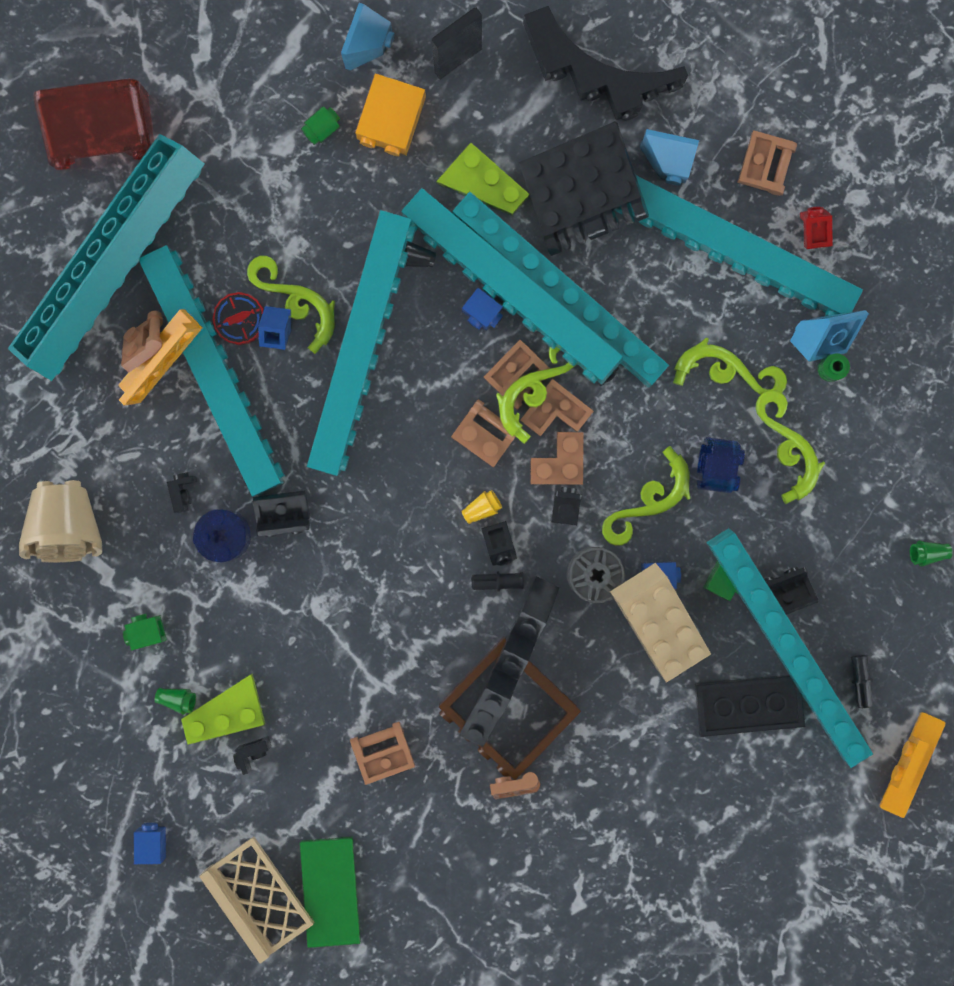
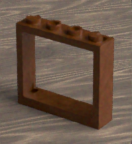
[439,636,581,780]

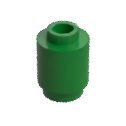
[301,106,340,145]
[818,353,850,382]

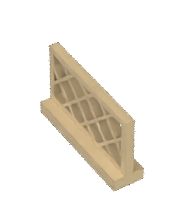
[199,836,314,963]

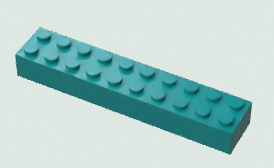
[8,134,205,381]

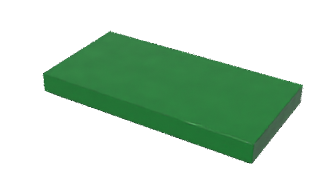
[300,837,361,948]

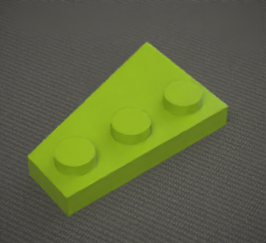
[436,143,530,215]
[181,673,265,745]

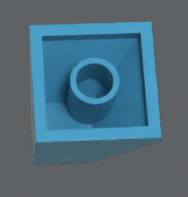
[341,3,395,70]
[640,129,699,185]
[790,310,869,362]

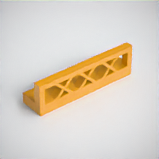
[118,309,202,405]

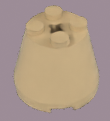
[19,480,102,563]

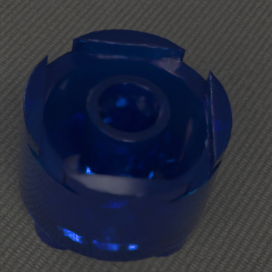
[697,437,745,493]
[193,509,251,562]

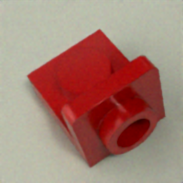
[800,206,833,249]

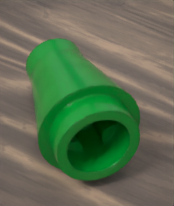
[910,541,952,567]
[155,688,196,715]

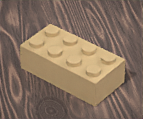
[610,563,711,683]

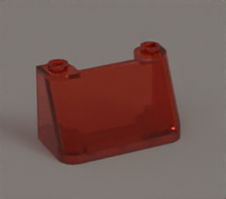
[33,79,154,170]

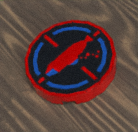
[212,292,264,345]

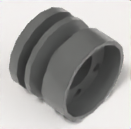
[567,547,625,603]

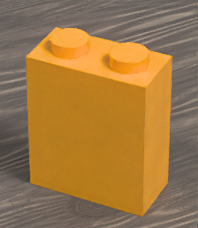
[355,73,426,156]

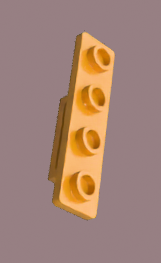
[880,712,946,818]

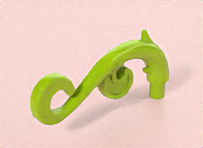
[247,256,335,354]
[673,337,787,395]
[496,347,576,444]
[755,390,825,504]
[602,446,691,546]

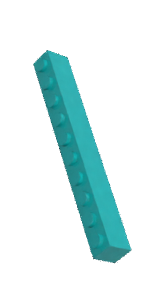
[614,175,863,316]
[401,188,623,385]
[452,191,669,388]
[307,210,416,476]
[139,245,285,497]
[706,528,873,768]

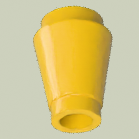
[461,490,502,524]

